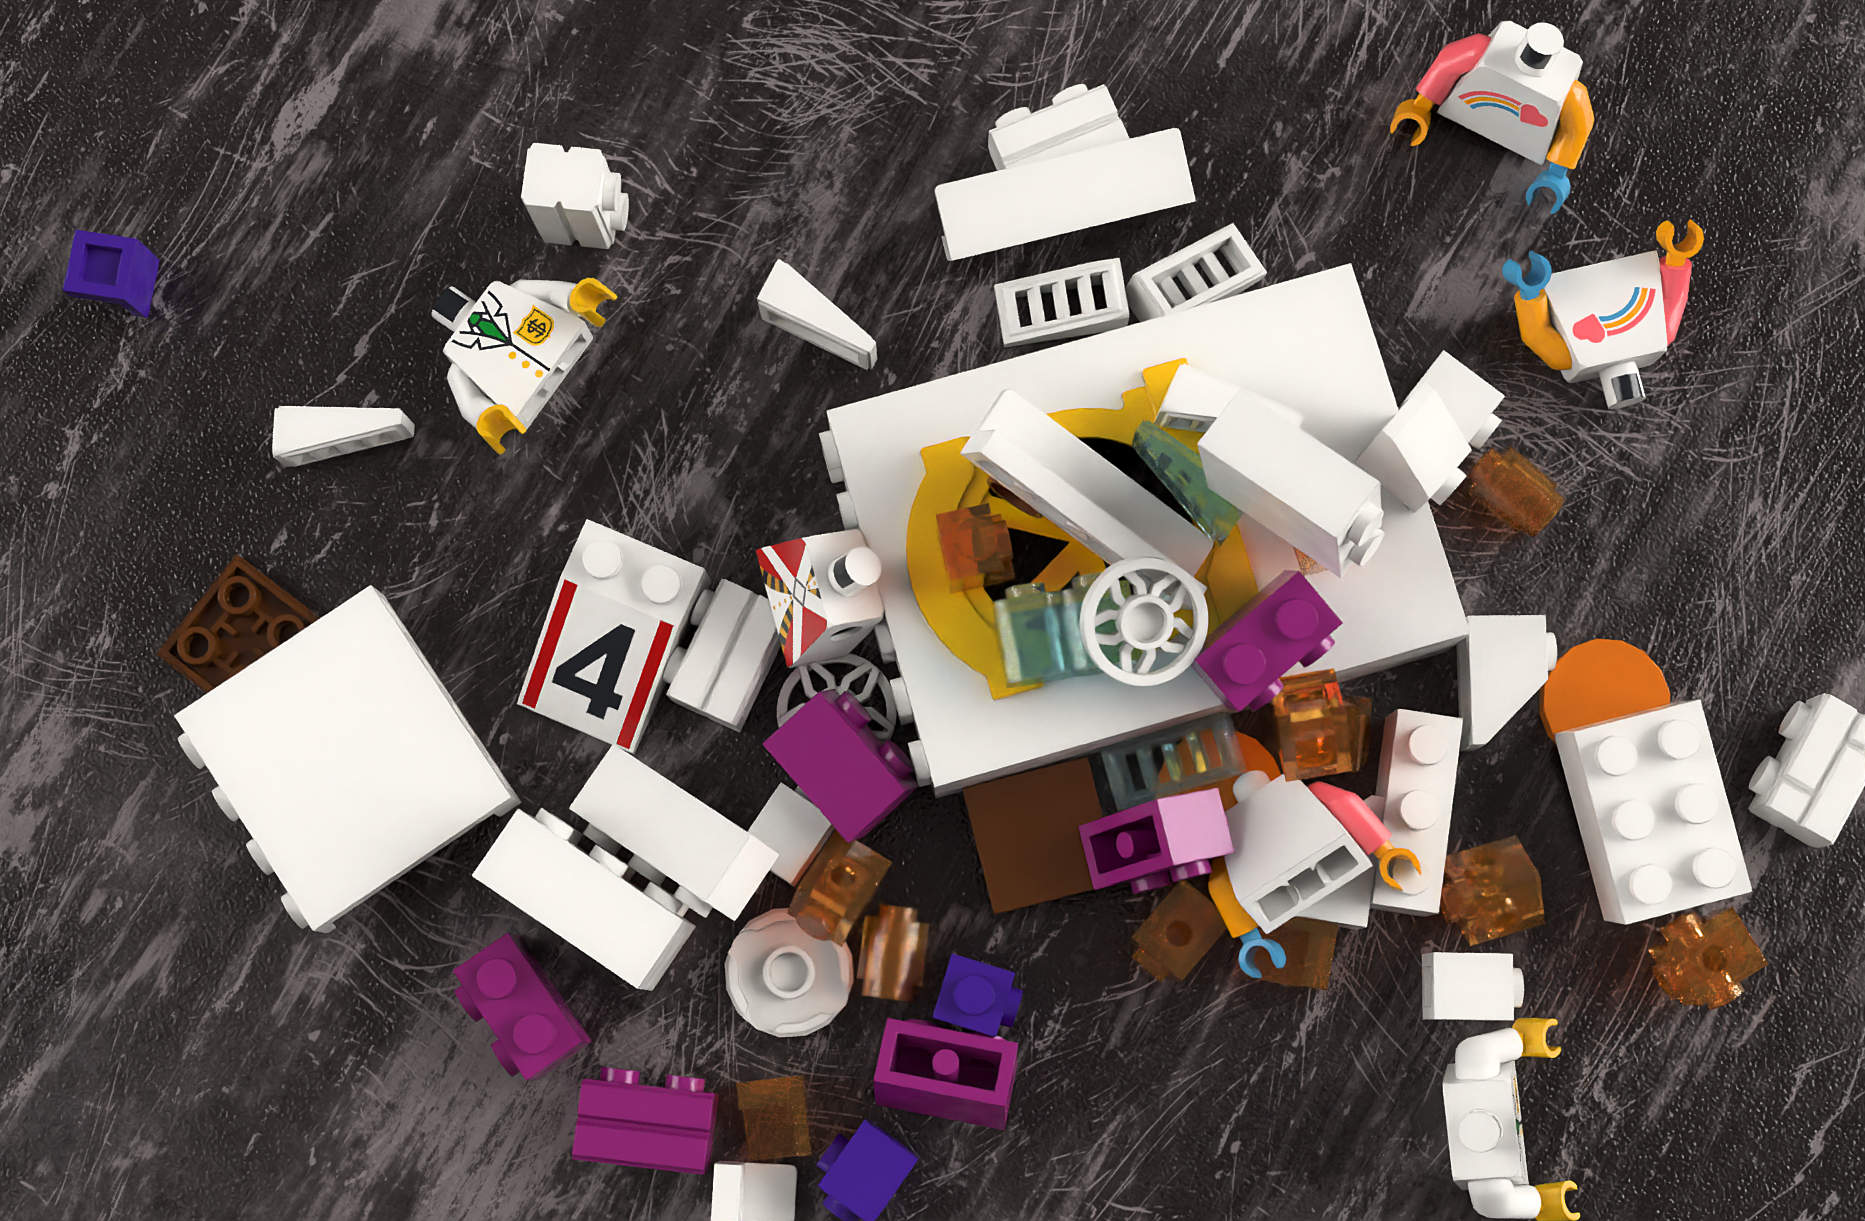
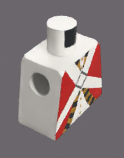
[756,529,884,668]

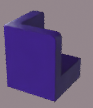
[63,229,160,318]

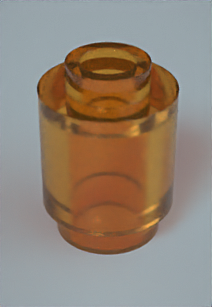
[1467,445,1565,537]
[857,905,929,1002]

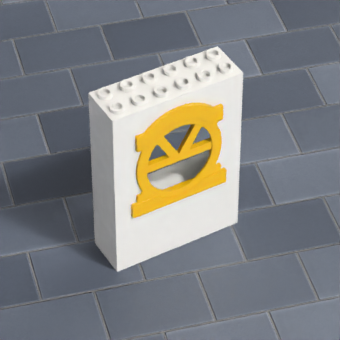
[819,263,1471,799]

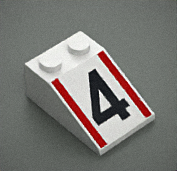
[517,519,711,754]

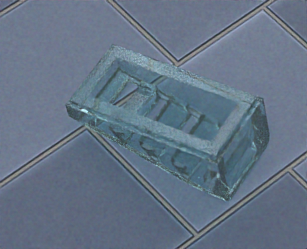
[1131,420,1245,548]
[1099,711,1247,811]

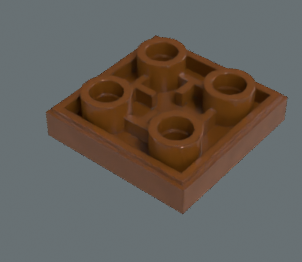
[156,554,320,693]
[962,757,1103,915]

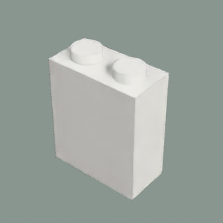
[1197,389,1385,578]

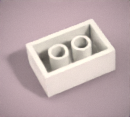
[1555,699,1753,925]
[472,808,696,991]

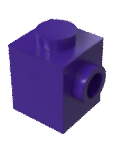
[932,953,1023,1037]
[816,1118,919,1221]

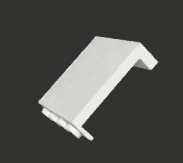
[174,585,521,933]

